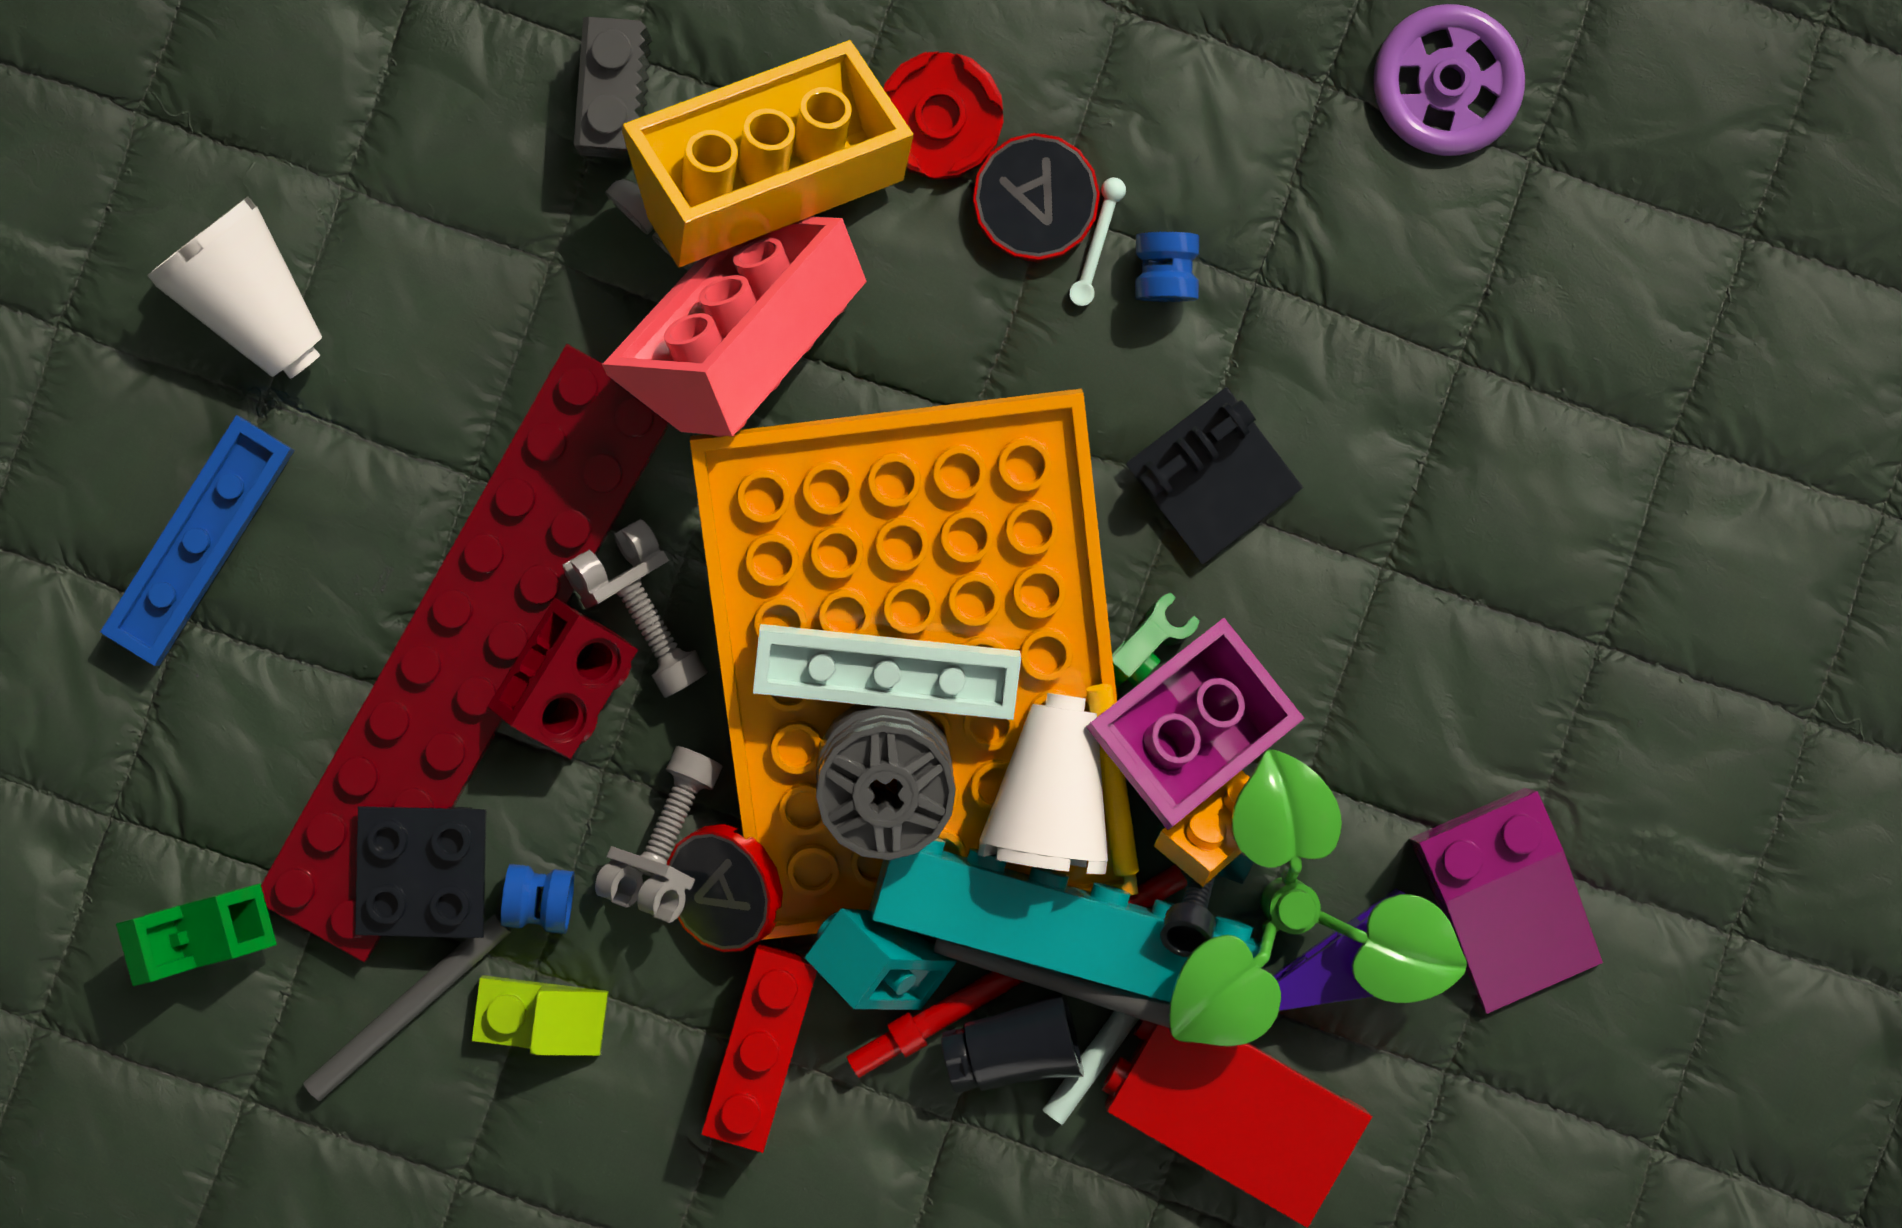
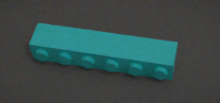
[869,838,1261,1002]

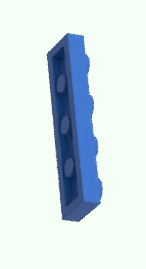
[100,415,295,666]

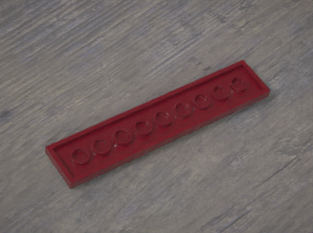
[261,344,670,962]

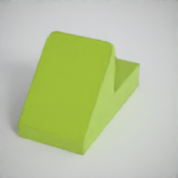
[472,975,609,1056]

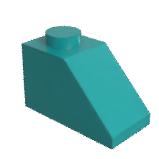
[805,908,957,1010]

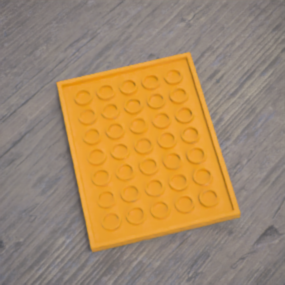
[690,389,1138,940]

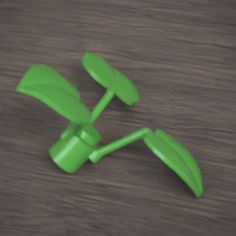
[1169,749,1467,1046]

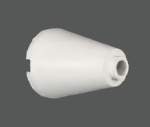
[147,196,322,379]
[978,693,1108,874]

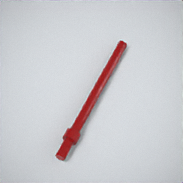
[846,864,1187,1078]

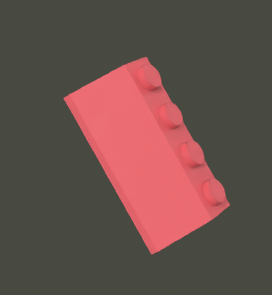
[602,217,867,437]

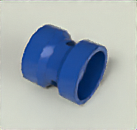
[1135,232,1199,302]
[501,864,575,934]

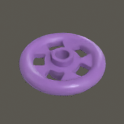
[1374,4,1525,156]

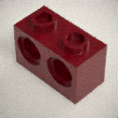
[487,598,638,759]

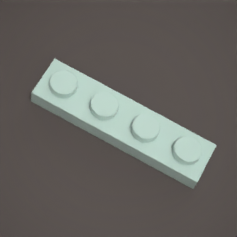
[753,624,1021,720]

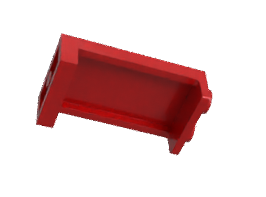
[1101,1019,1372,1228]

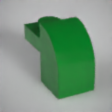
[116,883,277,986]

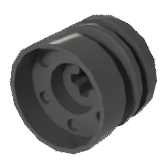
[816,704,956,860]

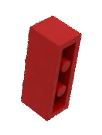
[701,942,817,1153]

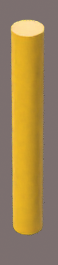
[1086,684,1139,876]

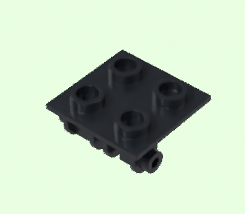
[1125,387,1304,565]
[355,806,487,938]

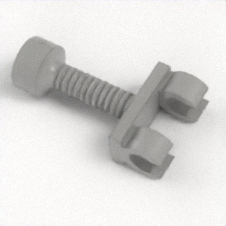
[563,519,708,698]
[595,746,723,923]

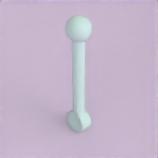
[1069,177,1126,306]

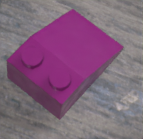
[1085,618,1305,830]
[1409,788,1603,1014]

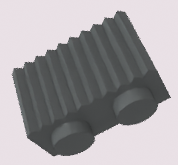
[574,17,652,159]

